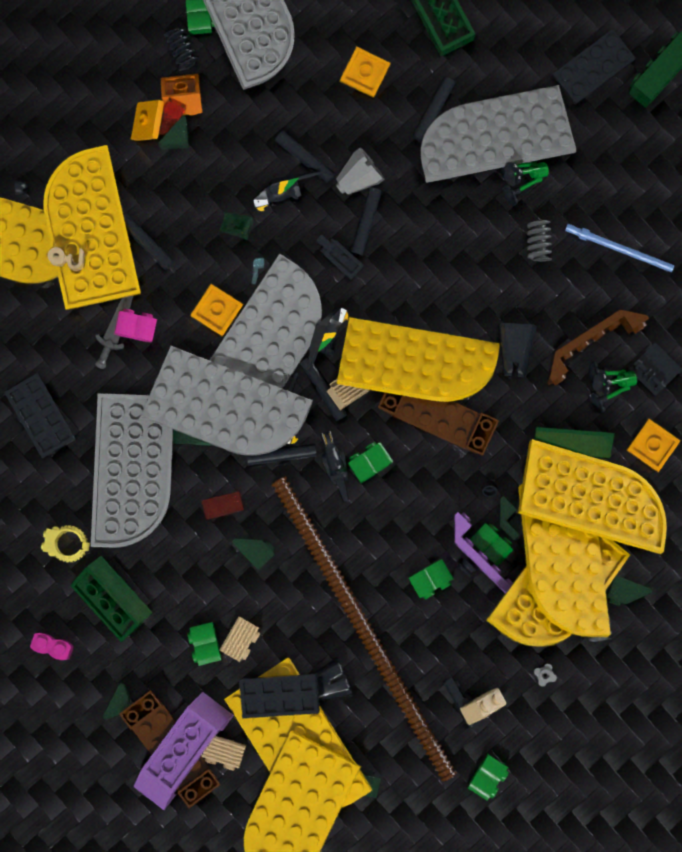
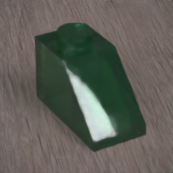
[232,539,275,570]
[606,576,652,606]

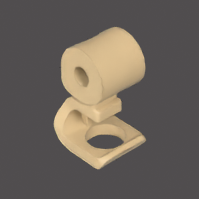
[48,247,85,271]

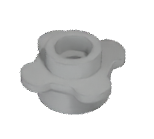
[534,664,556,686]

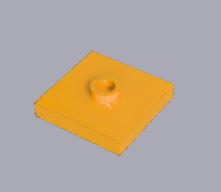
[340,47,391,98]
[131,100,164,141]
[190,284,243,337]
[627,419,681,472]

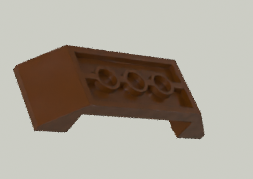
[547,310,649,386]
[378,392,499,456]
[119,690,220,808]

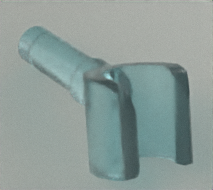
[251,258,264,284]

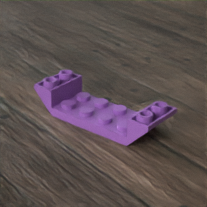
[454,512,513,593]
[134,692,234,810]

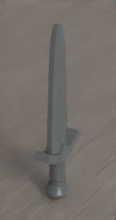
[95,295,134,369]

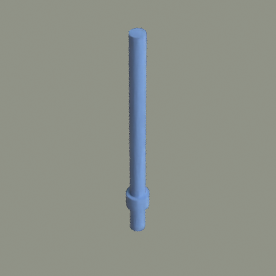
[565,224,674,272]

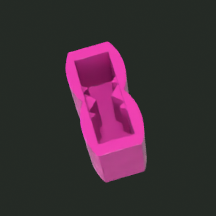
[114,308,157,343]
[30,633,74,660]

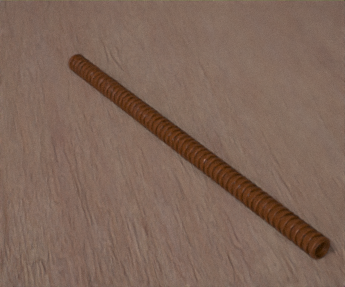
[271,477,457,782]

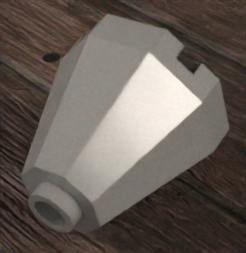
[336,148,385,195]

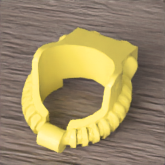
[41,525,90,562]

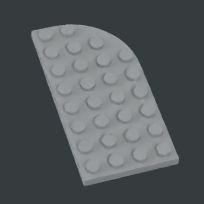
[203,0,294,90]
[421,85,576,183]
[209,254,322,389]
[141,346,313,455]
[91,394,174,548]

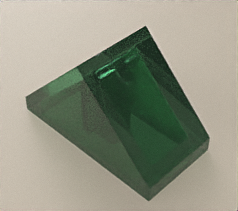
[158,115,189,150]
[220,213,253,240]
[102,682,132,719]

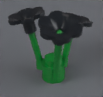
[501,161,549,206]
[589,361,637,414]

